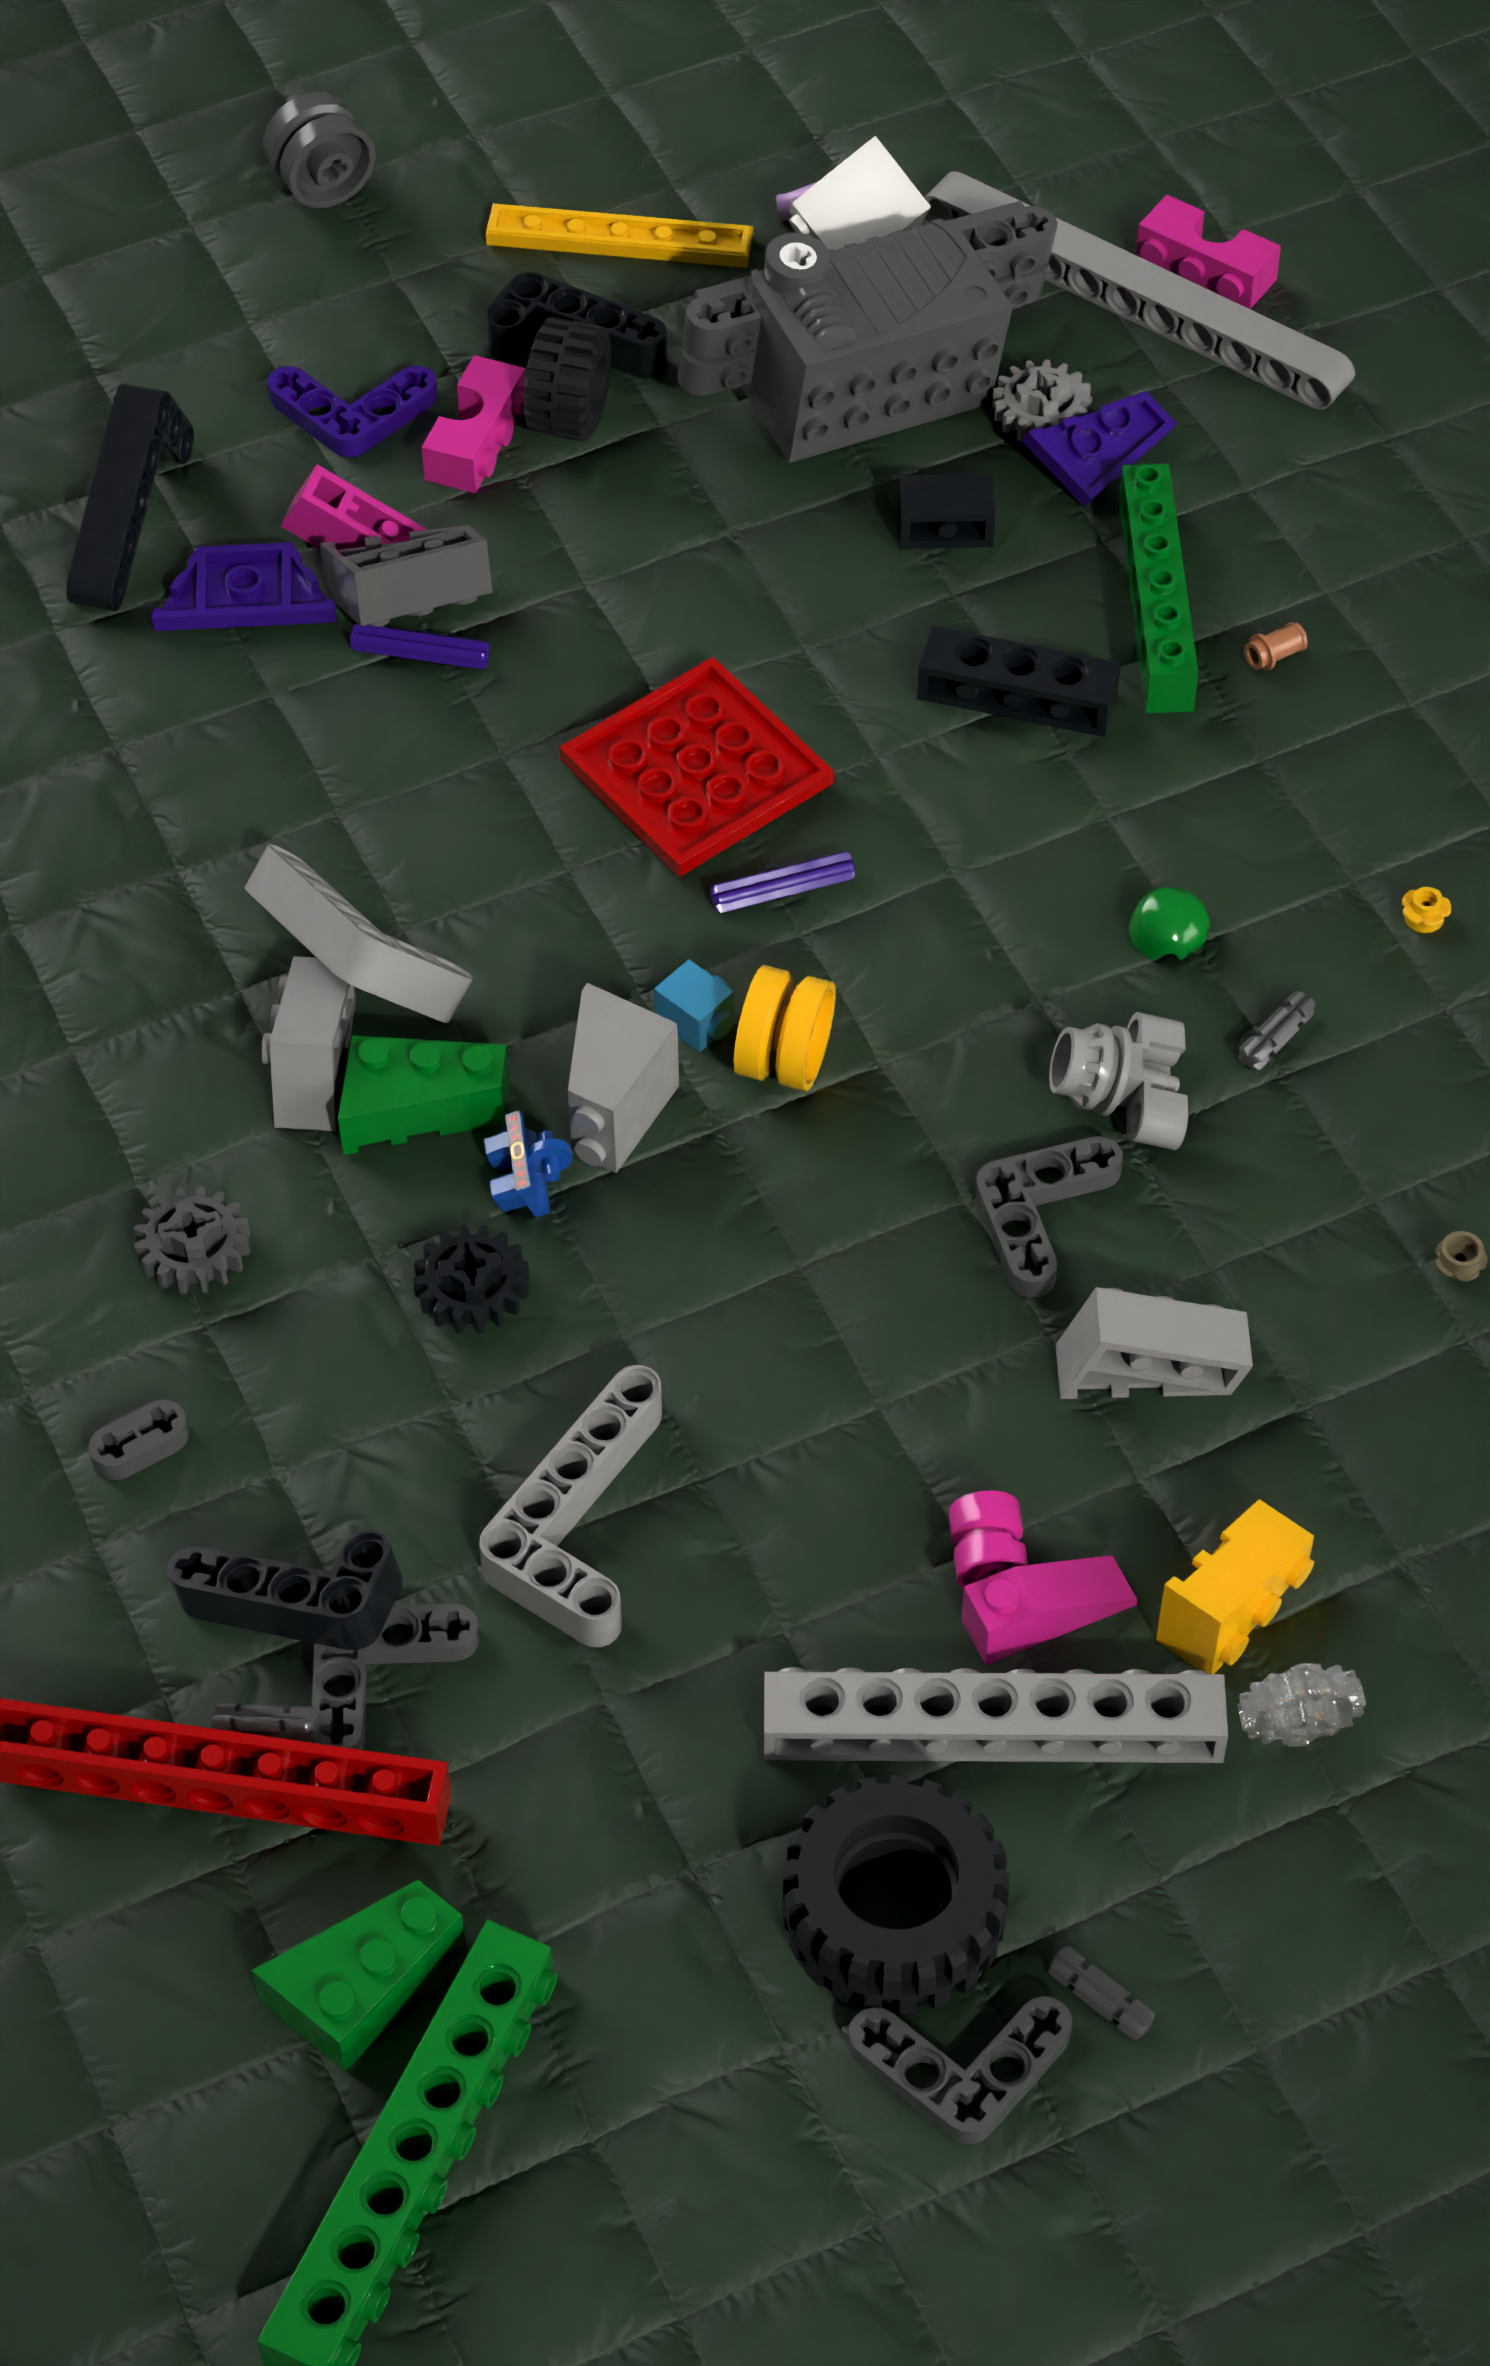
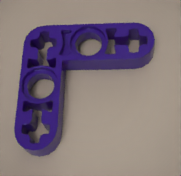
[267,366,438,457]

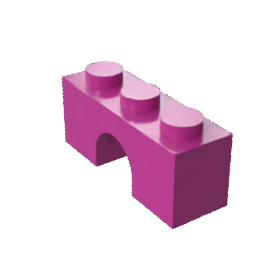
[1136,195,1281,309]
[421,355,525,494]

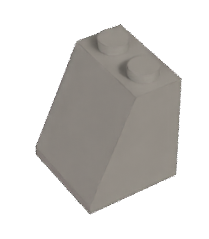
[568,983,679,1173]

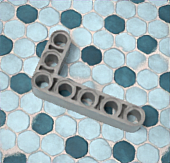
[244,844,473,1023]
[479,1365,662,1647]

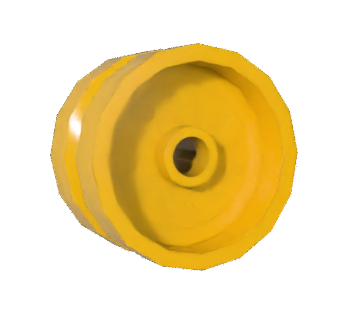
[733,965,836,1092]

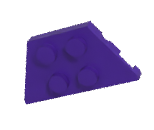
[152,542,337,631]

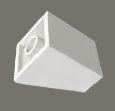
[789,136,931,250]

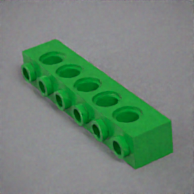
[1119,464,1198,713]

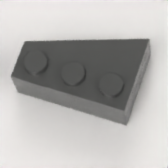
[320,525,493,626]

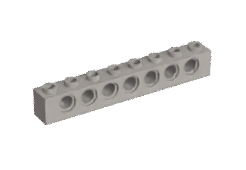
[764,1667,1228,1763]

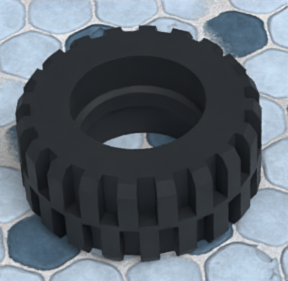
[783,1775,1010,2015]

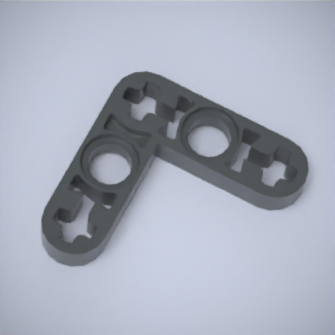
[975,1136,1123,1298]
[312,1603,480,1750]
[848,1996,1072,2145]

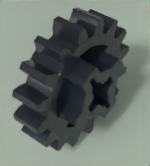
[413,1225,530,1334]

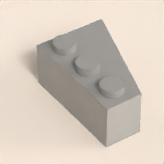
[262,956,356,1131]
[1056,1287,1253,1399]

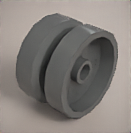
[262,92,376,208]

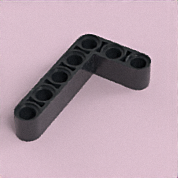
[66,383,194,612]

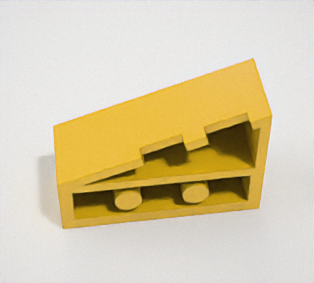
[1156,1499,1314,1674]

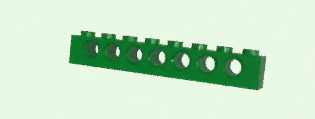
[257,1919,558,2366]

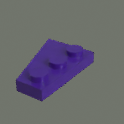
[1021,391,1177,507]

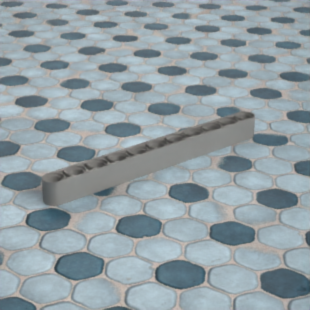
[924,171,1355,410]

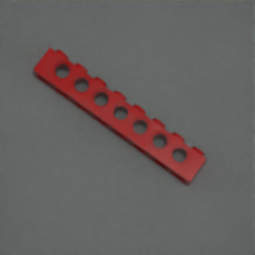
[0,1698,452,1846]

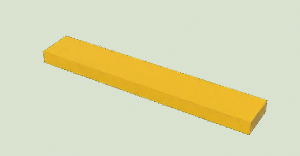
[486,204,754,268]

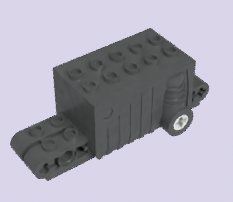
[677,201,1058,463]

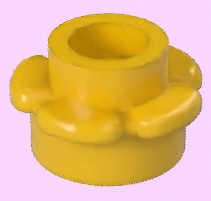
[1402,887,1451,933]

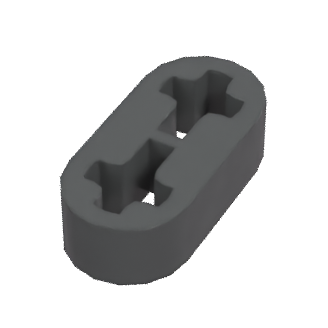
[88,1400,189,1480]

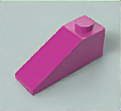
[281,464,427,550]
[961,1555,1138,1665]

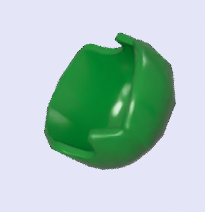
[1127,887,1211,960]

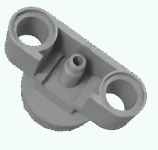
[1049,1012,1188,1150]

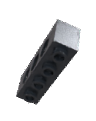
[917,625,1121,737]

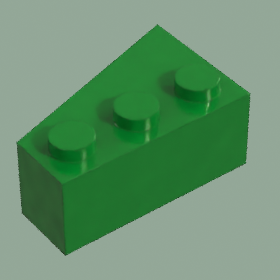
[338,1035,510,1155]

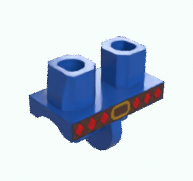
[484,1111,573,1217]

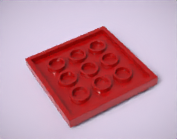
[559,657,834,878]

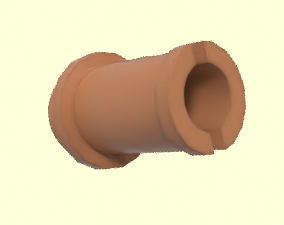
[1244,622,1308,671]

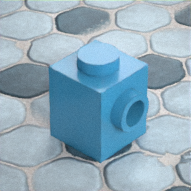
[654,959,735,1053]

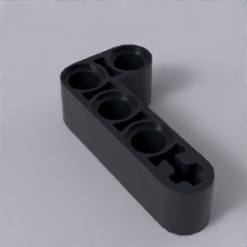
[486,272,668,378]
[167,1531,403,1650]

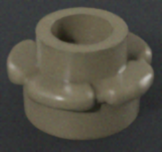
[1435,1231,1488,1281]

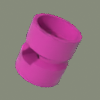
[949,1490,1028,1589]

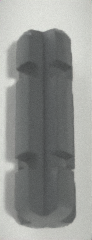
[1238,991,1316,1071]
[211,1703,322,1741]
[1049,1946,1155,2040]

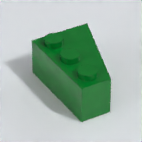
[251,1880,466,2072]

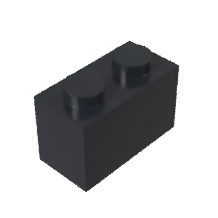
[898,474,995,549]

